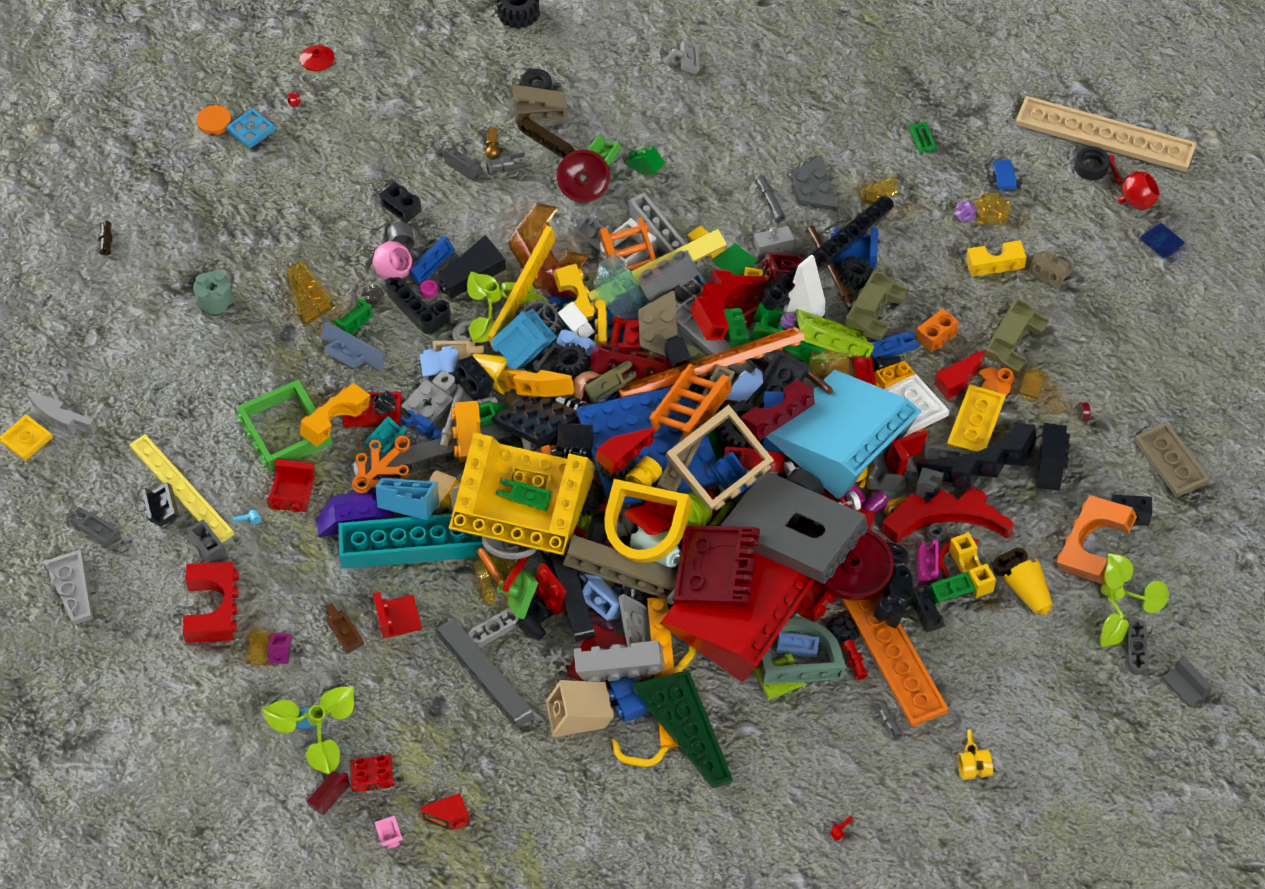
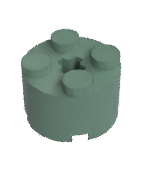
[193,271,234,314]

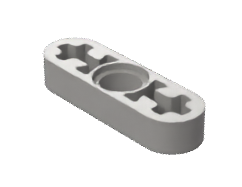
[468,608,519,648]

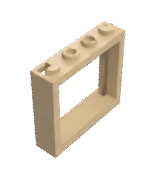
[665,405,774,512]

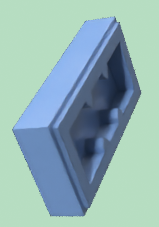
[776,632,819,658]

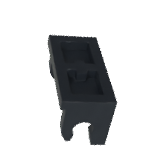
[911,586,945,633]

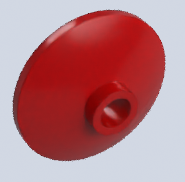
[300,45,334,71]

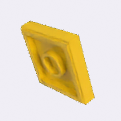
[0,414,53,461]

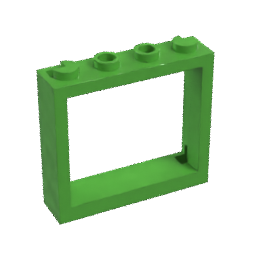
[236,379,333,472]

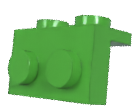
[587,135,622,167]

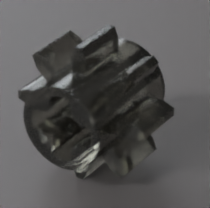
[361,285,385,308]

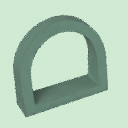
[759,619,846,685]

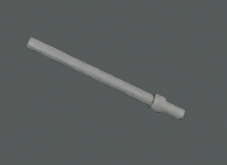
[439,383,464,450]

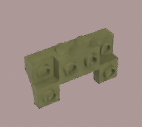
[846,270,908,341]
[984,297,1049,375]

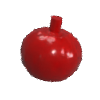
[1118,171,1160,211]

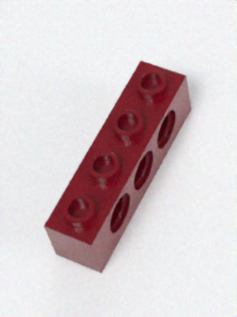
[589,342,671,381]

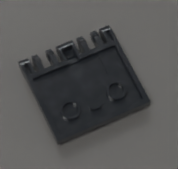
[492,395,591,446]

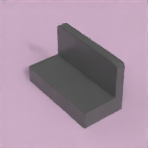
[1163,656,1211,707]

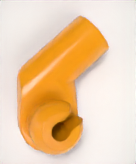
[884,496,907,517]

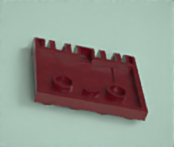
[673,525,760,606]

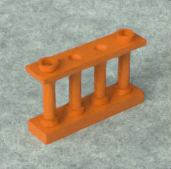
[599,217,656,301]
[649,364,732,438]

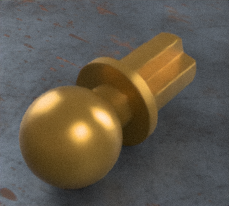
[485,127,499,159]

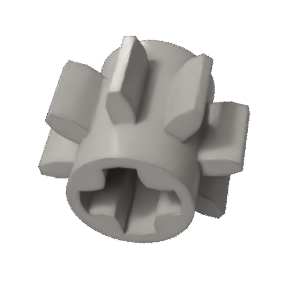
[546,647,572,674]

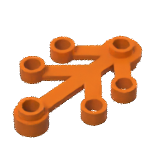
[352,436,410,494]

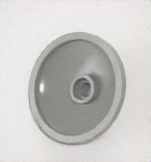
[482,537,537,560]

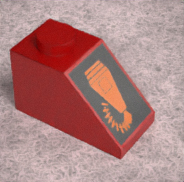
[420,793,470,830]

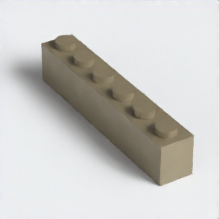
[563,535,678,599]

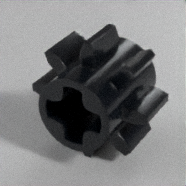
[372,391,396,415]

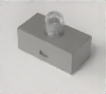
[753,226,794,256]

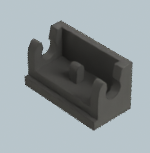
[443,143,483,180]
[916,468,943,504]

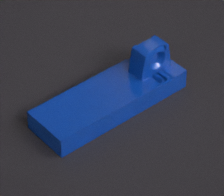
[409,236,455,285]

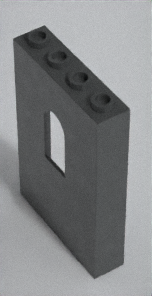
[721,471,868,584]

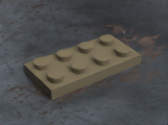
[1134,422,1210,498]

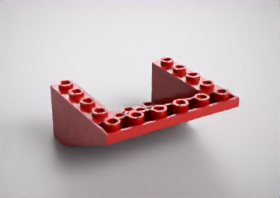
[660,547,815,683]

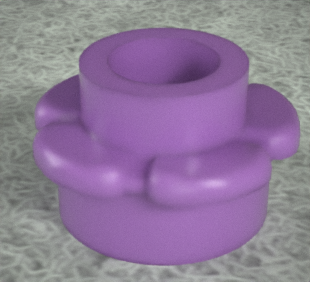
[781,313,798,329]

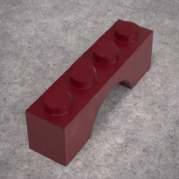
[741,380,815,441]

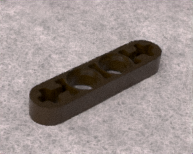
[517,117,575,158]

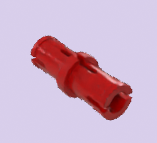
[841,640,868,681]

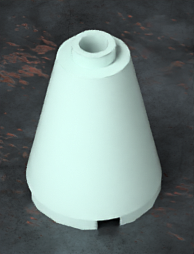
[630,526,681,568]

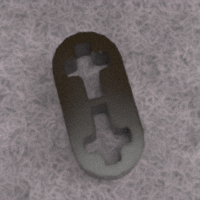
[993,548,1028,576]

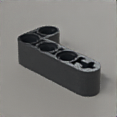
[386,277,451,334]

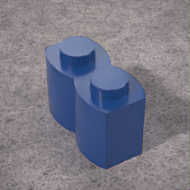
[607,676,648,722]

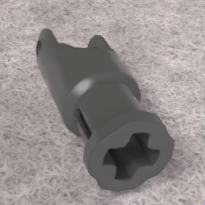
[486,153,528,175]

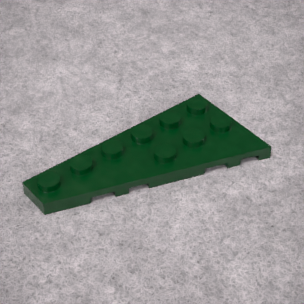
[631,670,733,788]

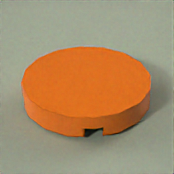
[197,105,232,135]

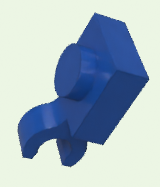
[401,410,434,438]

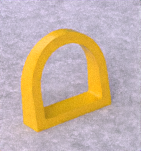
[605,479,693,563]

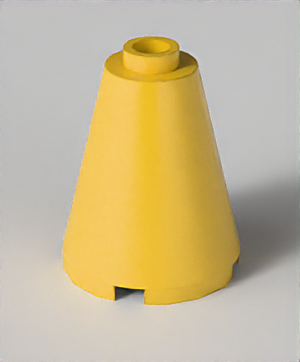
[472,354,521,394]
[1003,558,1053,616]

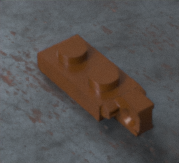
[325,603,364,654]

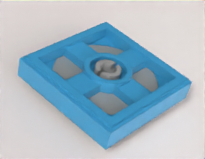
[226,108,276,149]

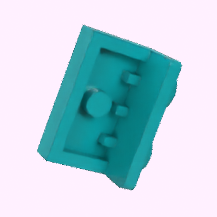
[363,416,407,455]

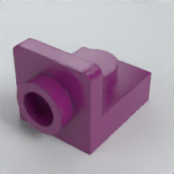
[267,633,292,664]

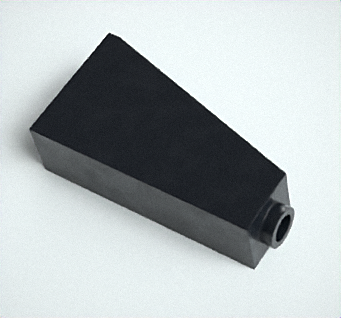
[439,235,506,299]

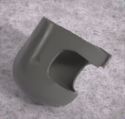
[387,222,415,252]

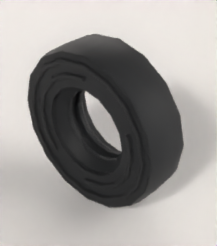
[521,69,552,90]

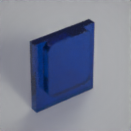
[1140,223,1184,258]

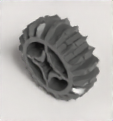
[514,297,565,344]

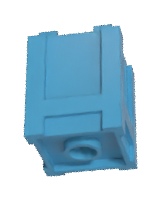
[490,309,558,370]

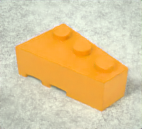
[451,401,482,463]

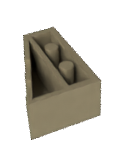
[512,84,567,124]

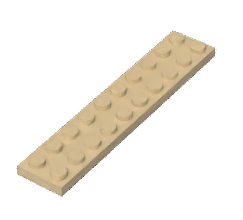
[1015,96,1197,173]

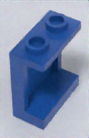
[831,226,879,268]

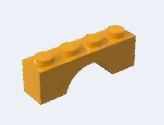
[300,382,370,447]

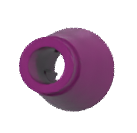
[862,490,889,514]

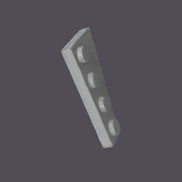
[43,549,94,625]
[618,594,652,681]

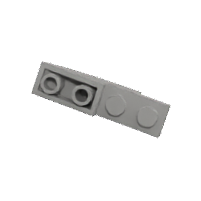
[28,392,97,436]

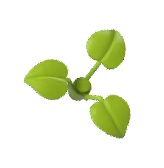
[467,272,548,343]
[1100,554,1170,647]
[262,687,354,775]

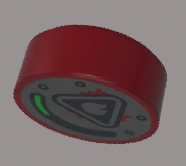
[1077,402,1091,421]

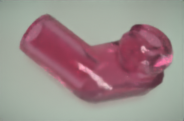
[590,614,615,632]

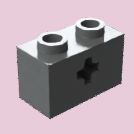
[187,519,228,563]

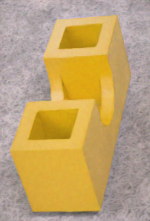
[966,240,1026,277]
[554,264,595,321]
[949,532,996,598]

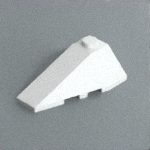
[783,255,825,317]

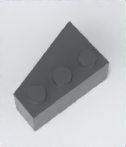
[639,250,700,303]

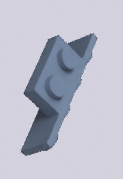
[321,321,385,370]

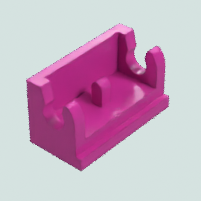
[917,540,939,586]

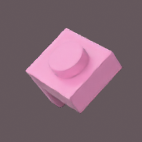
[374,815,403,849]

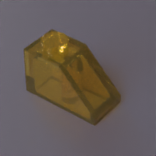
[809,351,849,378]
[1019,368,1048,401]

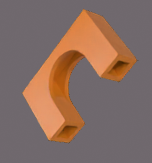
[1057,495,1137,585]

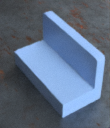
[725,368,763,404]

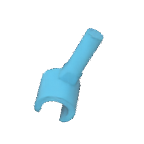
[233,509,261,524]

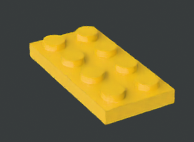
[947,384,1006,452]

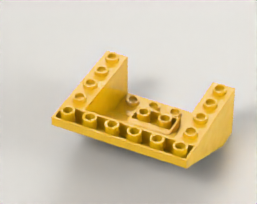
[449,433,596,556]

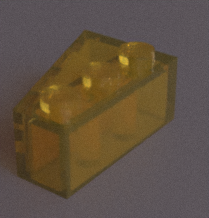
[287,260,335,327]

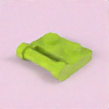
[753,652,805,700]

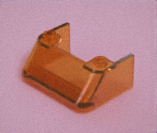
[508,203,588,290]

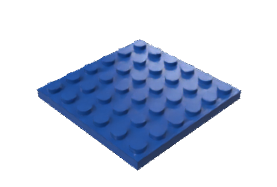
[576,387,720,505]

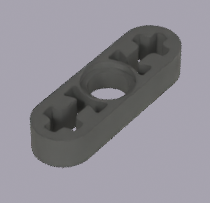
[1127,619,1148,675]

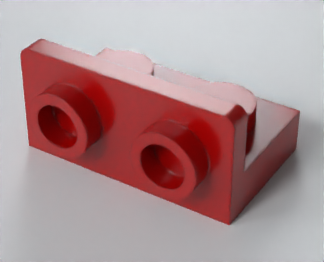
[794,580,837,622]

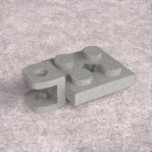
[401,371,457,425]

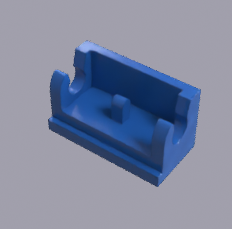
[710,452,755,500]

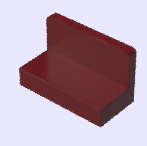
[307,770,350,816]

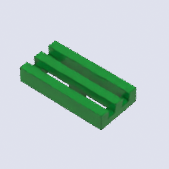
[909,122,937,155]

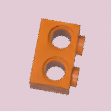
[915,308,959,352]

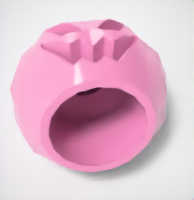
[373,241,412,280]

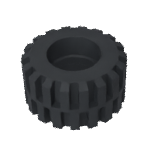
[497,0,540,29]
[713,400,760,449]

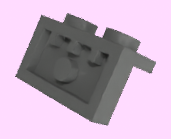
[574,214,614,251]

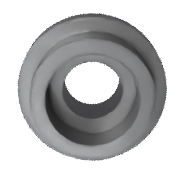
[926,523,946,542]

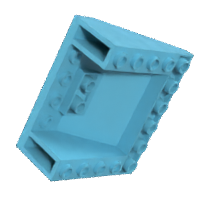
[766,370,921,500]

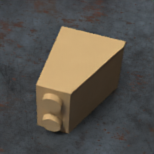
[545,680,614,737]

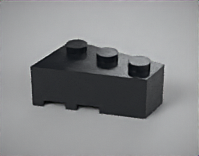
[1036,423,1070,491]

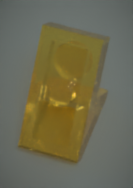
[861,177,897,205]
[245,627,275,666]

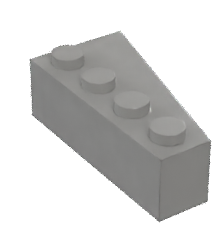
[574,641,665,682]

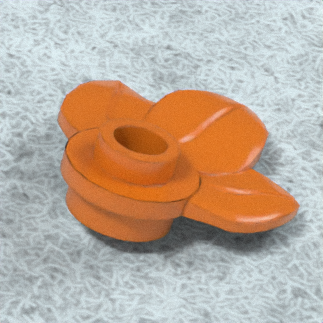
[979,367,1014,395]

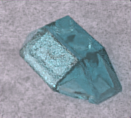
[594,253,650,319]

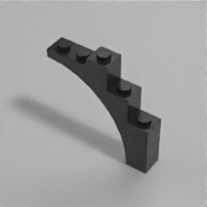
[917,423,1037,489]

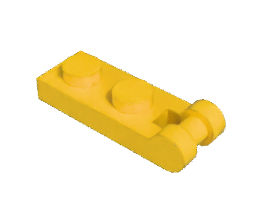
[595,300,607,345]

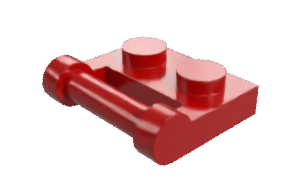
[608,317,642,352]

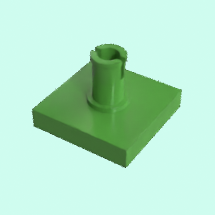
[498,568,538,619]

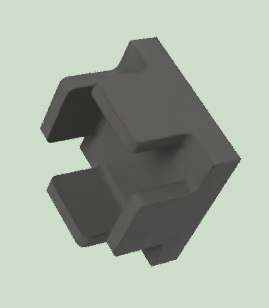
[865,445,910,492]

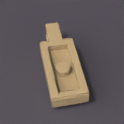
[433,340,485,360]

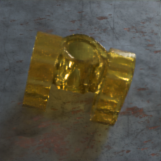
[473,552,516,604]

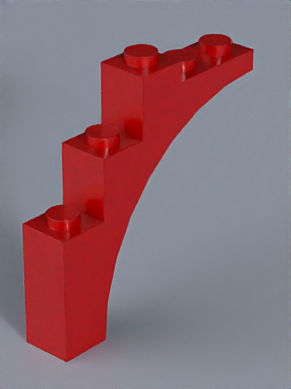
[690,270,768,341]
[881,486,1014,544]

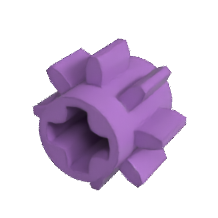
[955,200,978,223]

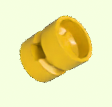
[625,456,663,487]
[958,749,993,780]

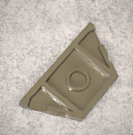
[638,291,678,357]

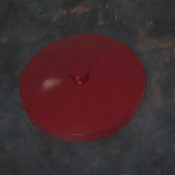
[820,529,894,601]

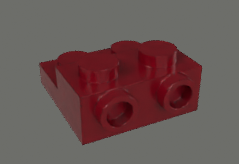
[761,252,803,284]

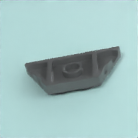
[791,155,839,212]

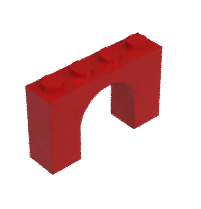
[182,561,240,643]

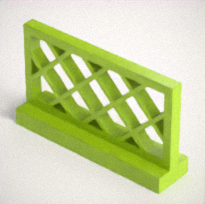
[795,309,874,358]

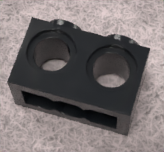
[380,182,421,223]
[664,335,691,369]
[453,356,494,401]

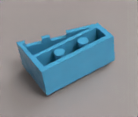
[375,478,439,520]

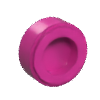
[420,280,438,298]

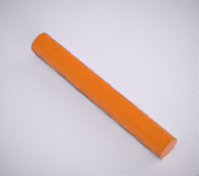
[477,547,509,599]

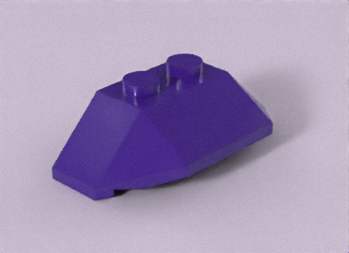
[316,490,395,537]

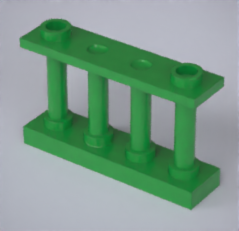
[749,303,827,367]

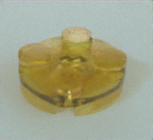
[975,193,1011,225]

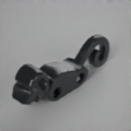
[873,543,913,629]

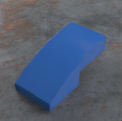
[993,160,1017,190]

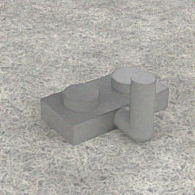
[663,40,700,74]

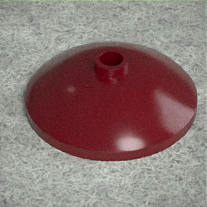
[557,149,610,203]

